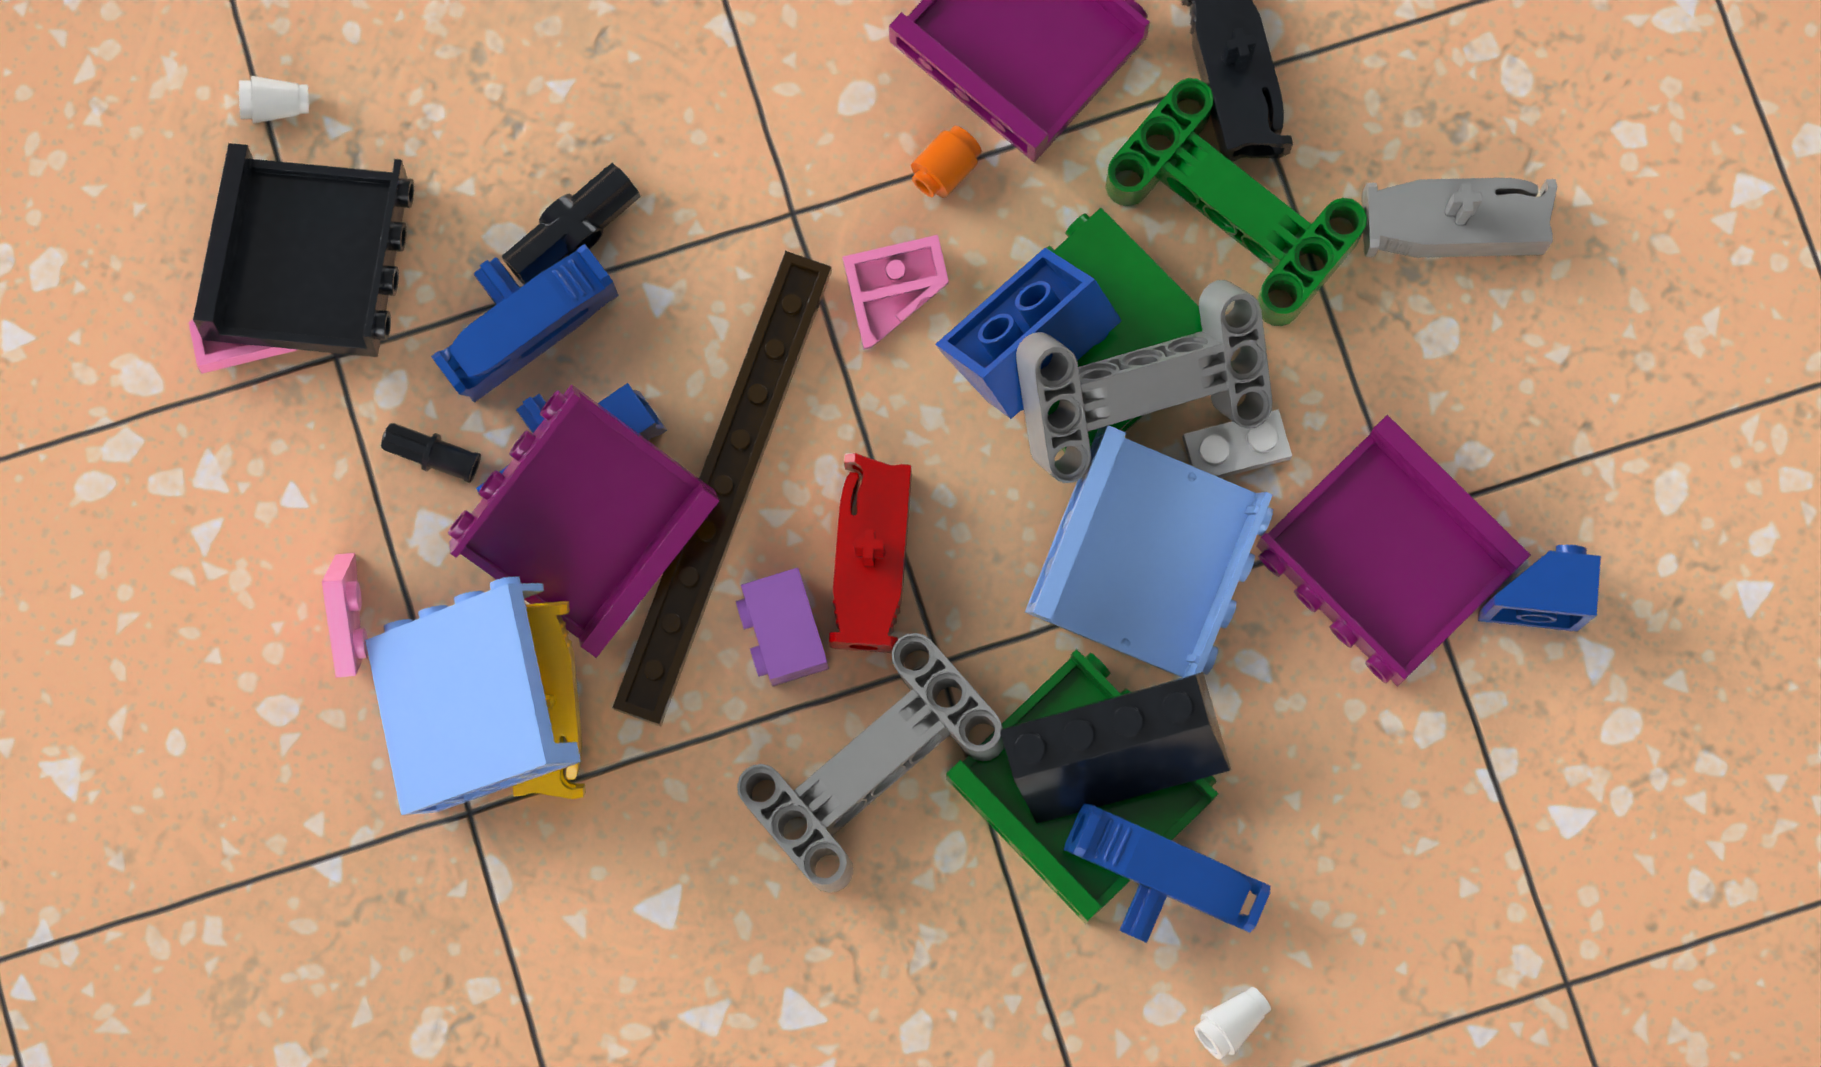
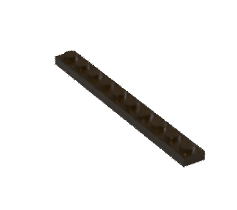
[612,251,832,727]

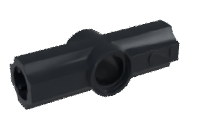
[501,163,641,285]

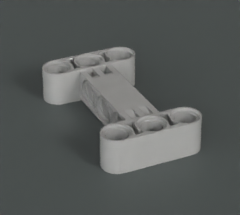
[1016,280,1273,483]
[737,633,1004,893]

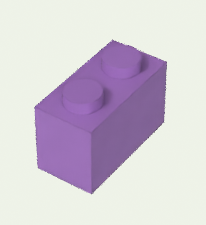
[736,567,829,687]

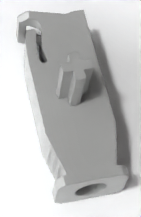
[1362,178,1557,258]

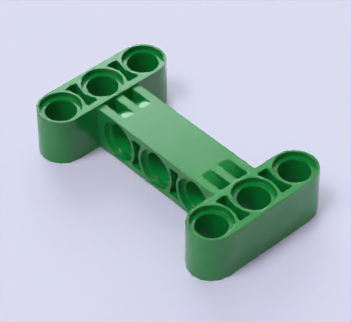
[1106,78,1367,326]

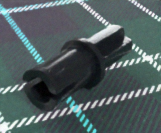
[381,423,481,483]

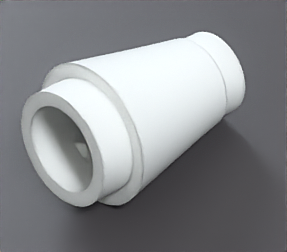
[239,75,309,124]
[1194,987,1271,1059]

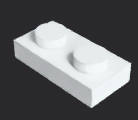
[1182,409,1292,478]

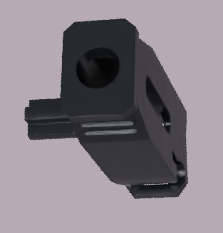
[1181,0,1293,162]

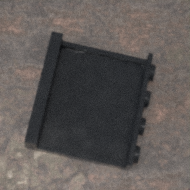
[193,143,414,357]

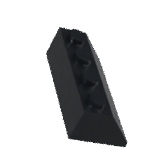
[1000,672,1231,824]

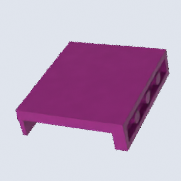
[889,0,1150,163]
[448,384,719,658]
[1256,415,1531,687]

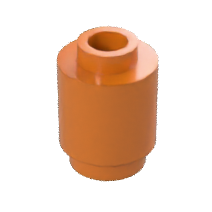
[911,126,982,198]

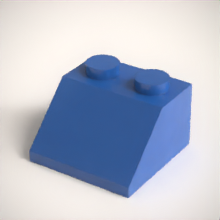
[1478,545,1601,632]

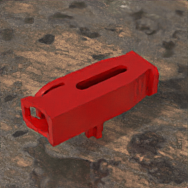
[829,453,912,653]

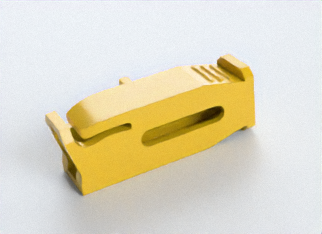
[513,601,586,799]

